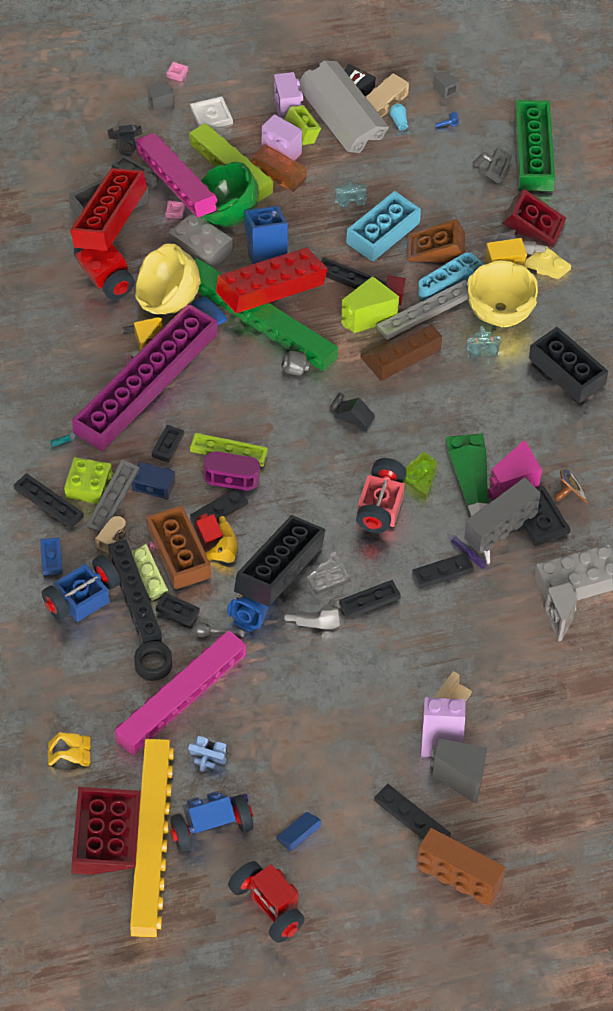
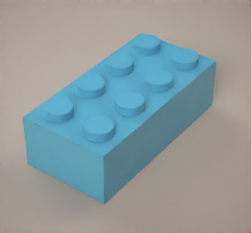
[346,191,421,262]

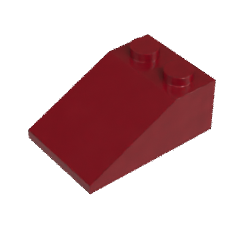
[502,189,566,245]

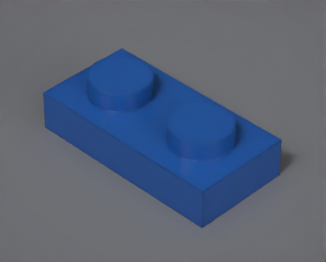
[40,537,63,576]

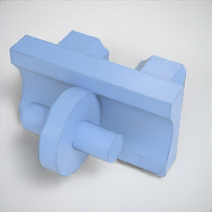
[188,736,227,772]

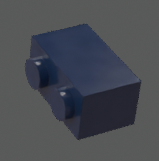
[132,462,175,500]

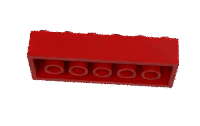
[70,168,147,251]
[216,247,327,313]

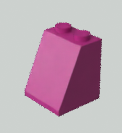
[488,441,542,500]

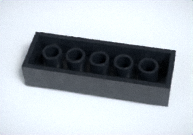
[234,515,326,607]

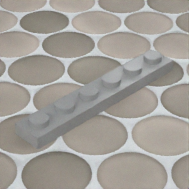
[377,280,469,340]

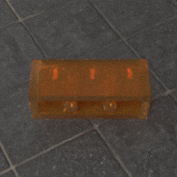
[252,144,307,192]

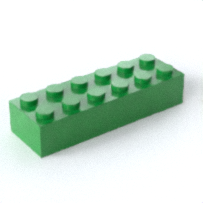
[514,100,555,191]

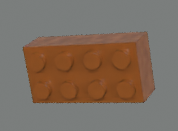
[146,505,211,590]
[416,828,506,906]

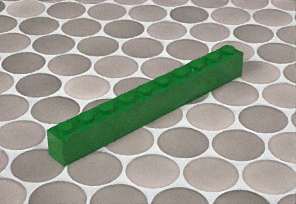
[194,258,338,371]

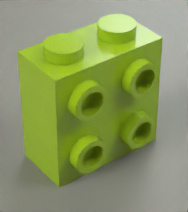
[64,457,114,504]

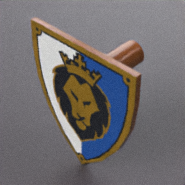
[554,468,588,504]

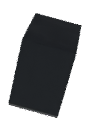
[334,397,375,431]

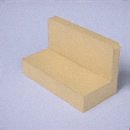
[433,671,472,702]

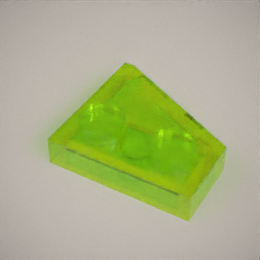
[404,452,438,498]

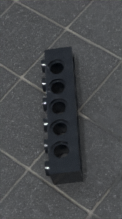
[108,539,162,645]

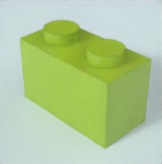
[284,105,321,145]

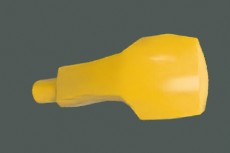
[205,516,238,563]

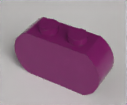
[203,451,260,491]

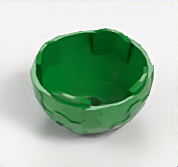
[201,162,259,227]

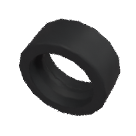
[134,641,172,681]

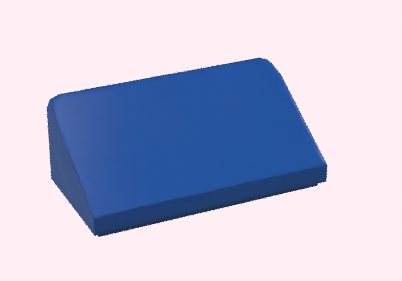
[276,812,321,852]

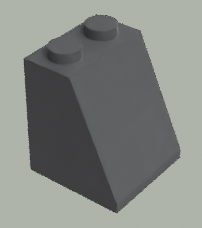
[430,738,487,803]

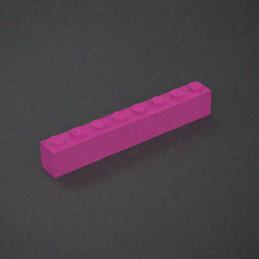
[136,133,217,218]
[115,630,246,756]

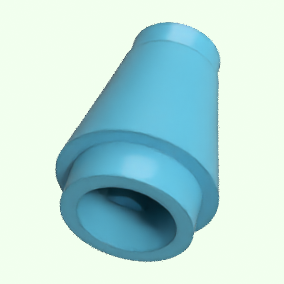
[389,104,408,130]

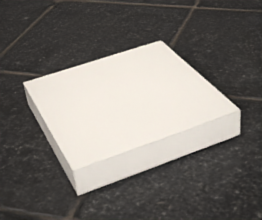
[190,96,233,129]

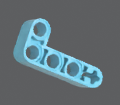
[418,253,484,301]

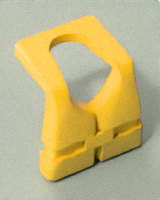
[48,732,91,767]

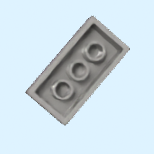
[534,544,613,602]

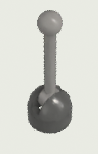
[197,621,245,638]

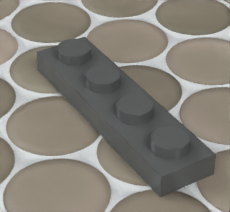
[86,459,140,533]

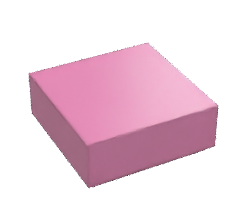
[166,62,188,82]
[165,200,186,219]

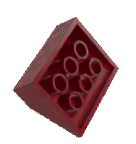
[71,787,141,875]

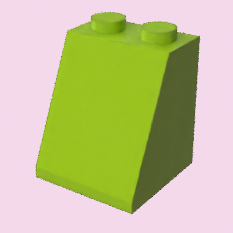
[341,276,399,333]

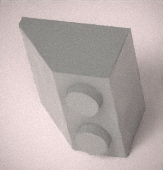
[544,583,579,642]

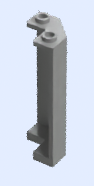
[299,60,389,153]

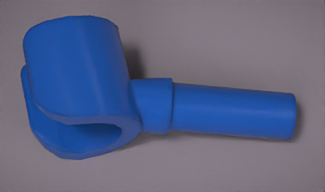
[435,112,459,127]

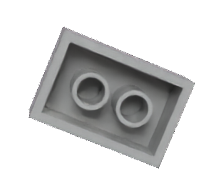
[169,213,233,268]

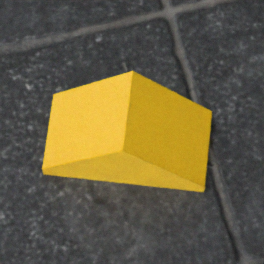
[134,317,163,351]

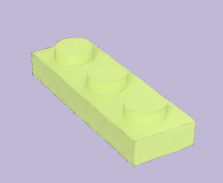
[131,544,169,601]

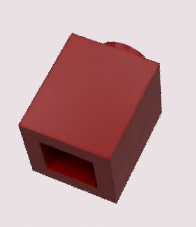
[193,514,223,546]

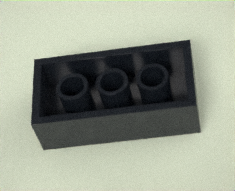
[529,327,608,403]

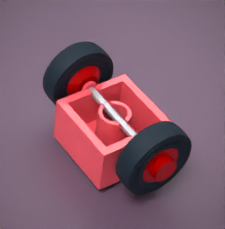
[356,458,406,533]

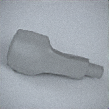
[496,229,546,255]
[285,599,341,629]

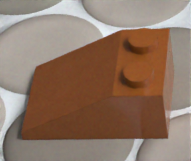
[407,219,465,263]

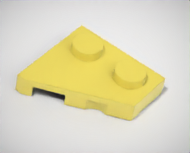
[525,246,571,279]

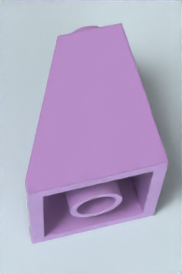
[421,697,465,758]

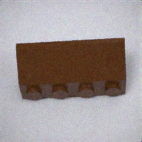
[360,324,442,381]

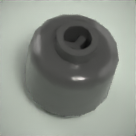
[281,351,310,376]

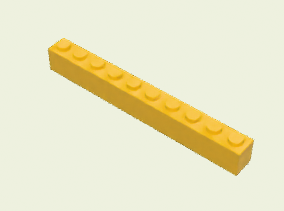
[130,739,174,937]

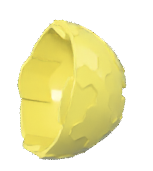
[135,244,200,315]
[467,260,538,328]

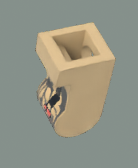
[95,516,126,554]

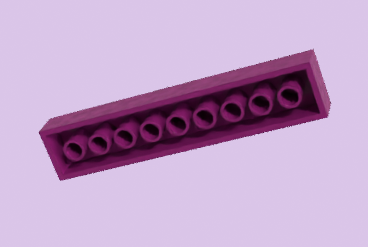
[72,304,217,452]

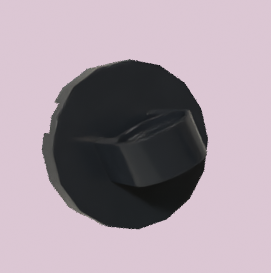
[107,125,142,156]

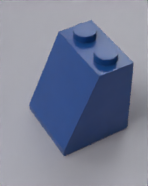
[244,206,288,264]

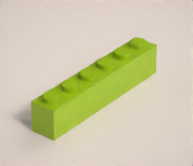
[189,123,273,203]

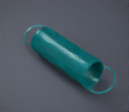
[46,433,76,448]

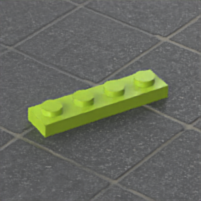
[190,433,268,467]

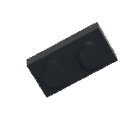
[152,425,184,463]
[156,592,200,627]

